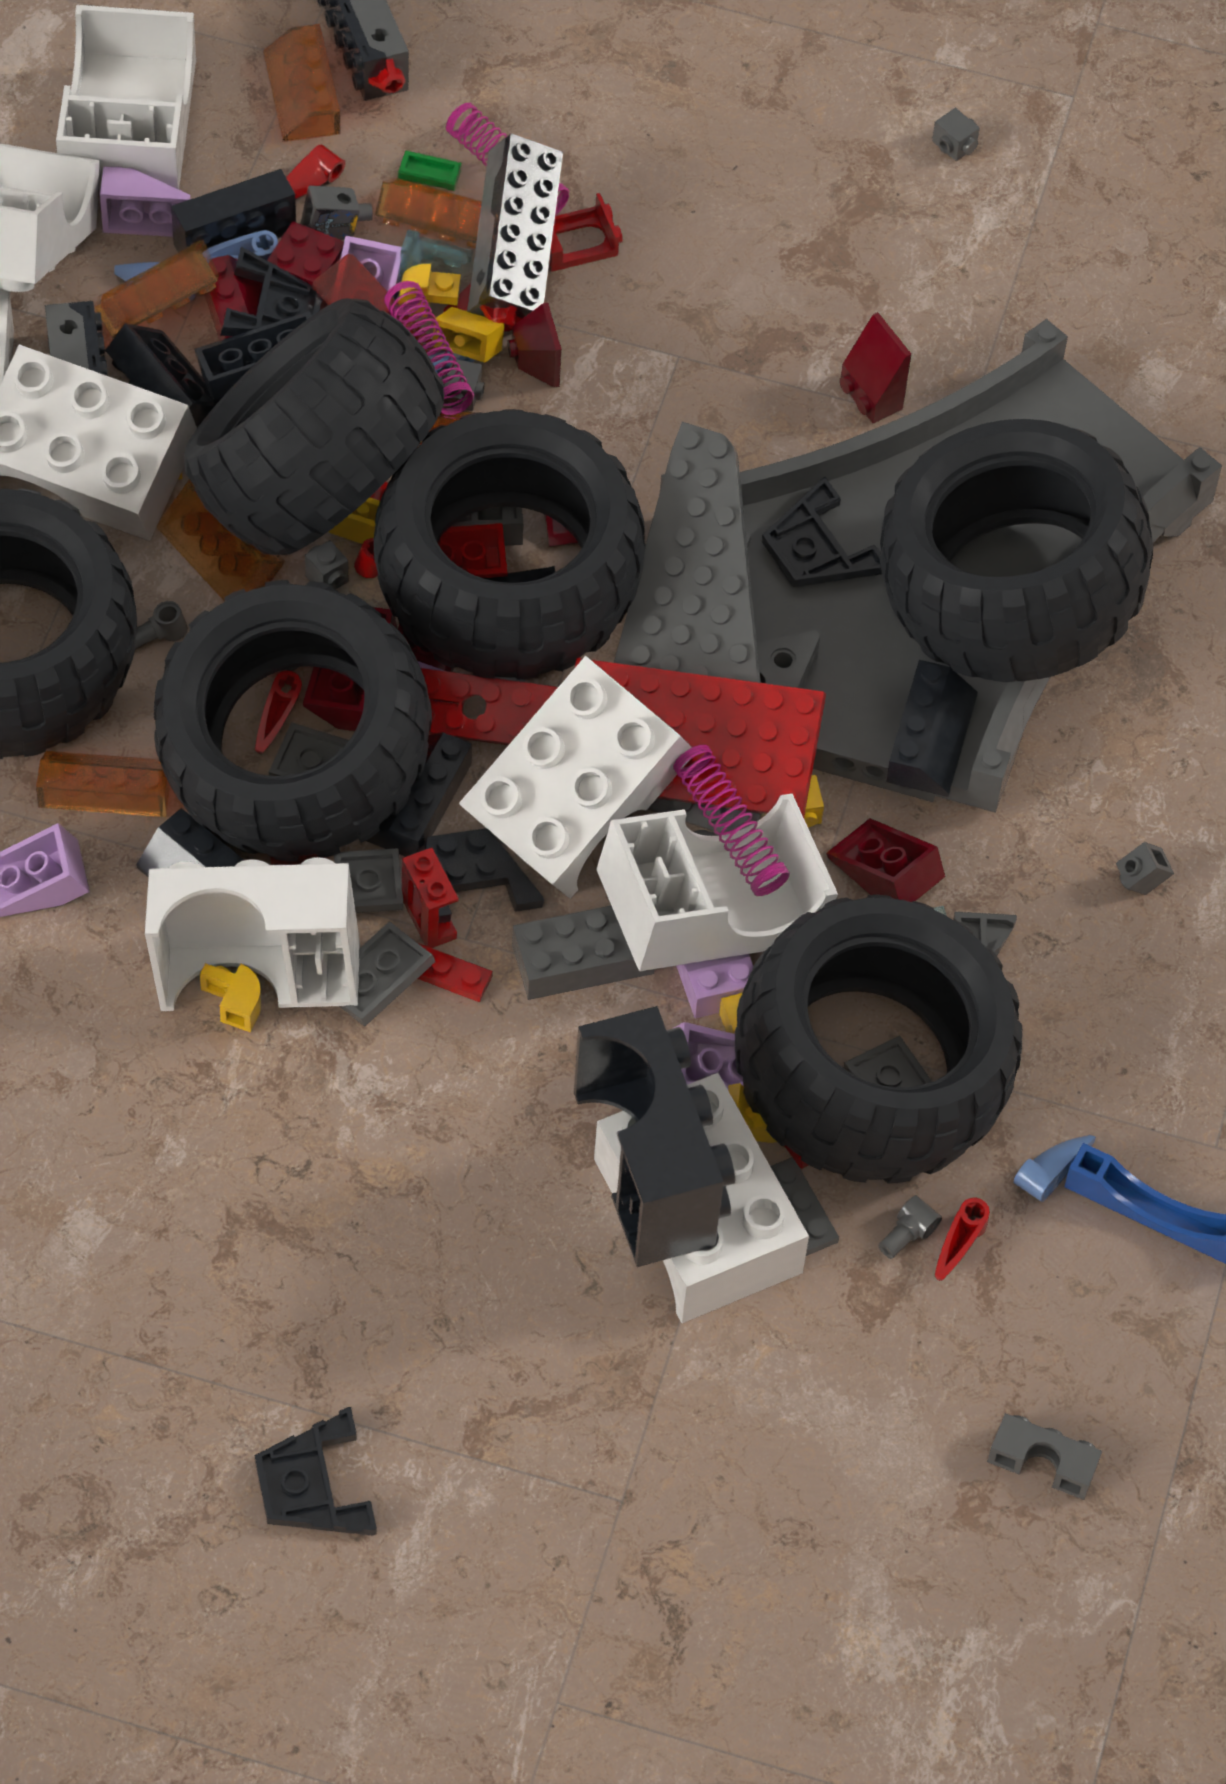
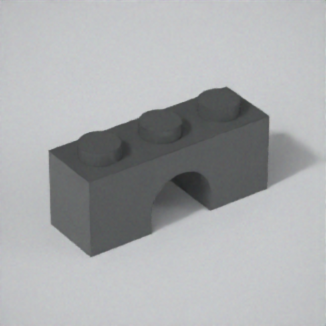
[987,1413,1102,1500]

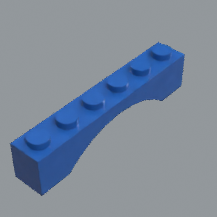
[1064,1143,1226,1264]

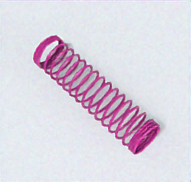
[446,102,569,215]
[384,281,474,415]
[673,745,790,896]

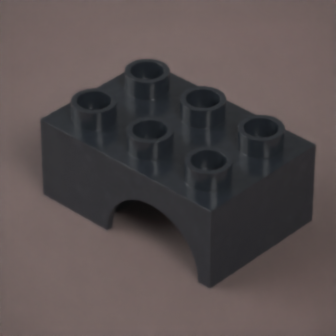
[574,1006,735,1267]

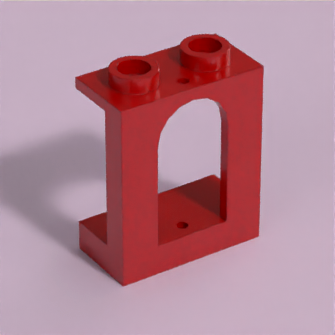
[549,193,623,272]
[401,847,459,948]

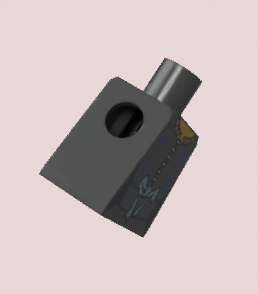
[300,186,373,240]

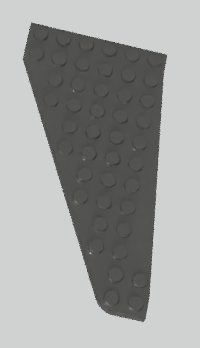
[614,422,766,833]

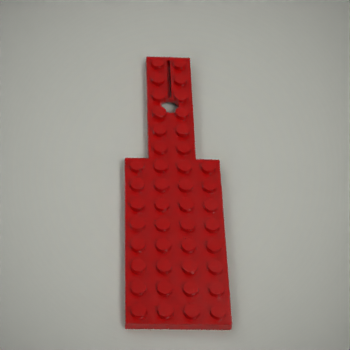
[421,658,826,818]

